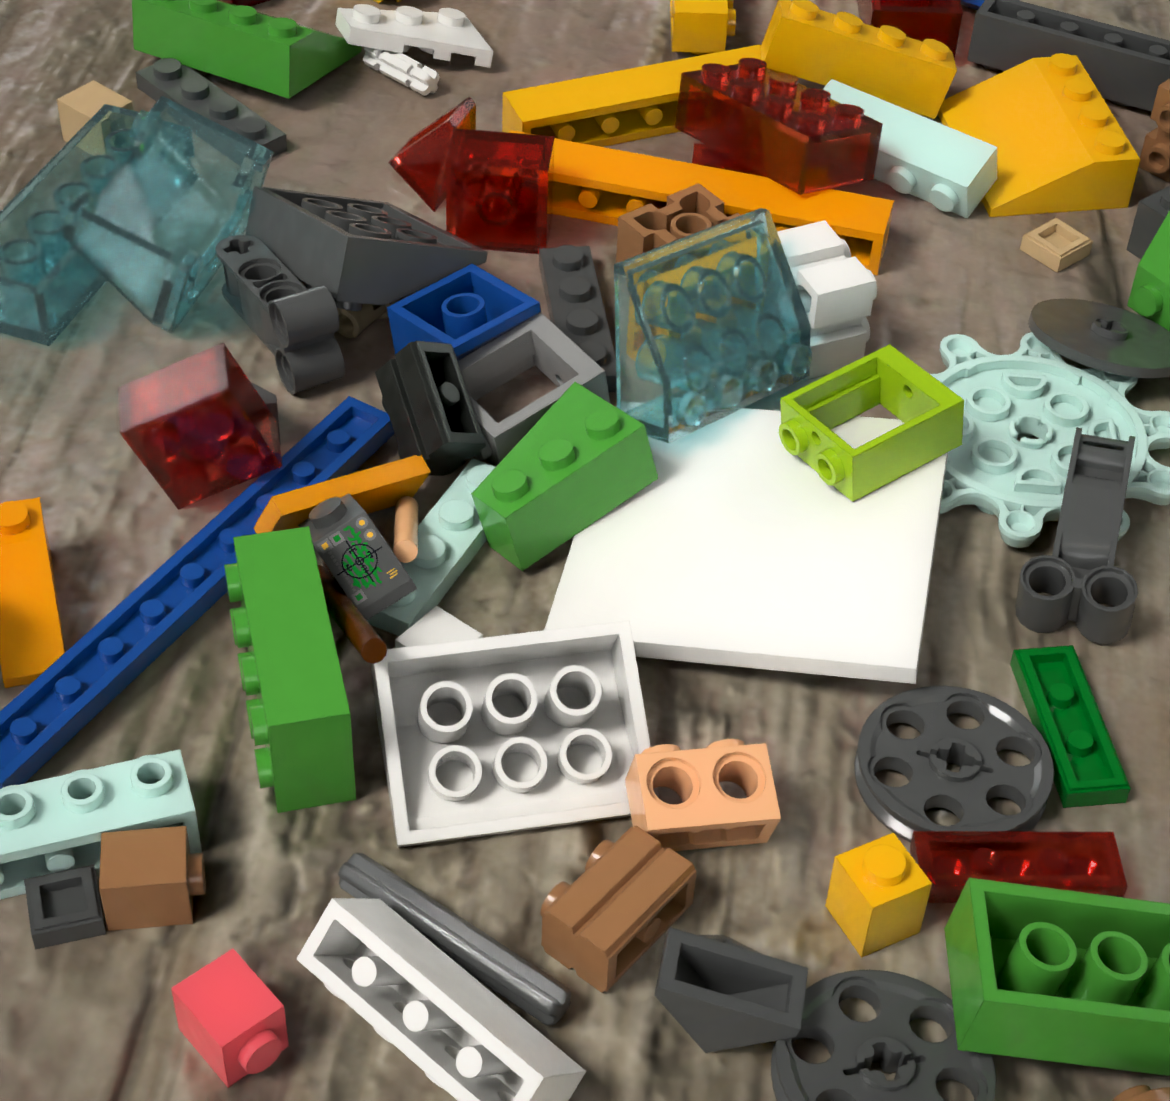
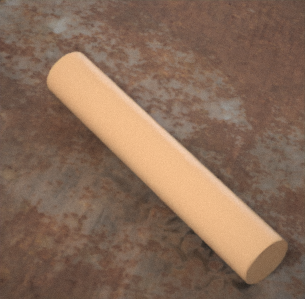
[393,496,418,563]

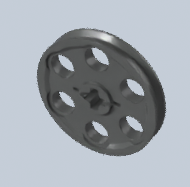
[854,686,1054,855]
[771,970,996,1101]

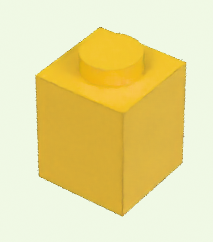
[825,832,932,958]

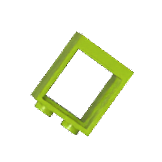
[779,344,964,502]

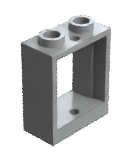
[458,312,610,467]

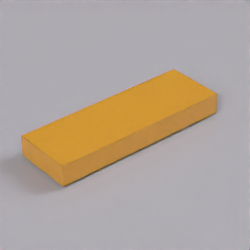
[254,455,431,534]

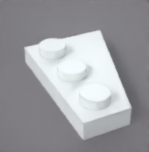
[335,4,494,68]

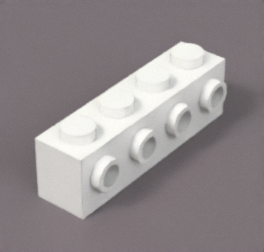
[297,898,586,1101]

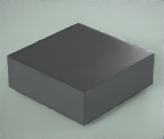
[24,865,106,950]

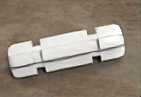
[363,47,440,96]

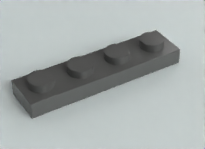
[135,58,287,168]
[539,245,620,393]

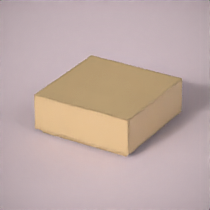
[1020,218,1093,273]

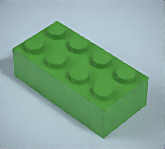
[224,526,356,813]
[944,878,1170,1076]

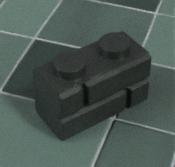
[375,341,486,476]

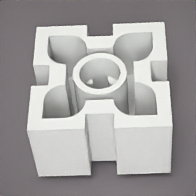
[762,220,877,380]

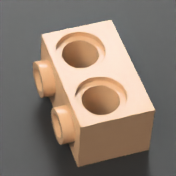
[625,739,781,851]

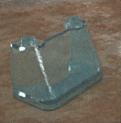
[58,96,273,333]

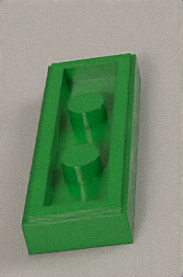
[1010,645,1131,808]

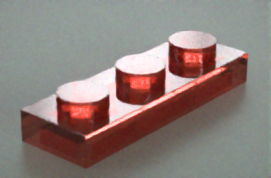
[910,831,1128,903]

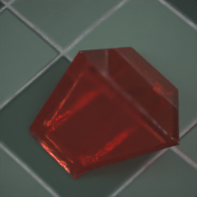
[388,97,476,212]

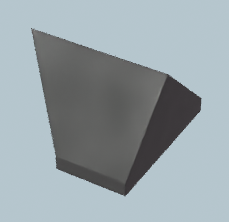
[655,927,808,1053]

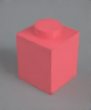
[171,948,289,1088]

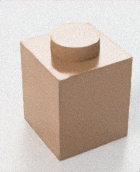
[99,826,206,931]

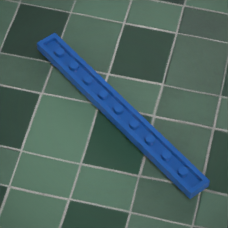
[0,396,395,789]

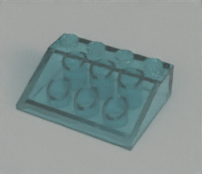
[614,208,812,443]

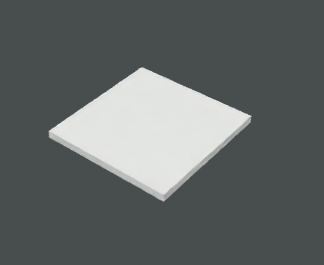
[544,399,948,684]

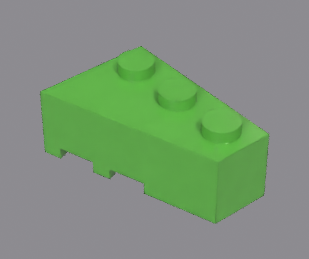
[471,382,658,571]

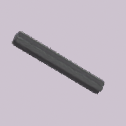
[338,853,572,1026]

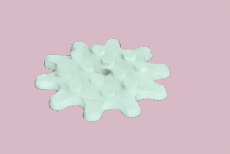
[930,332,1170,548]

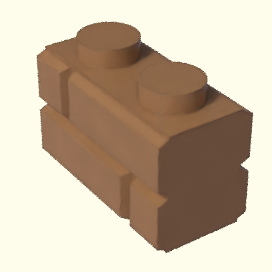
[540,825,697,993]

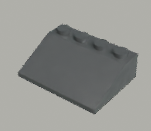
[245,186,488,311]

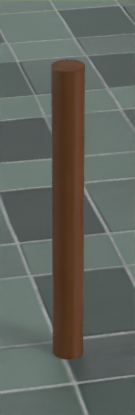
[318,565,387,664]

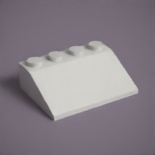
[371,620,659,848]

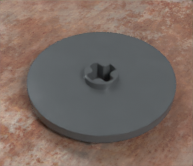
[1028,298,1170,378]

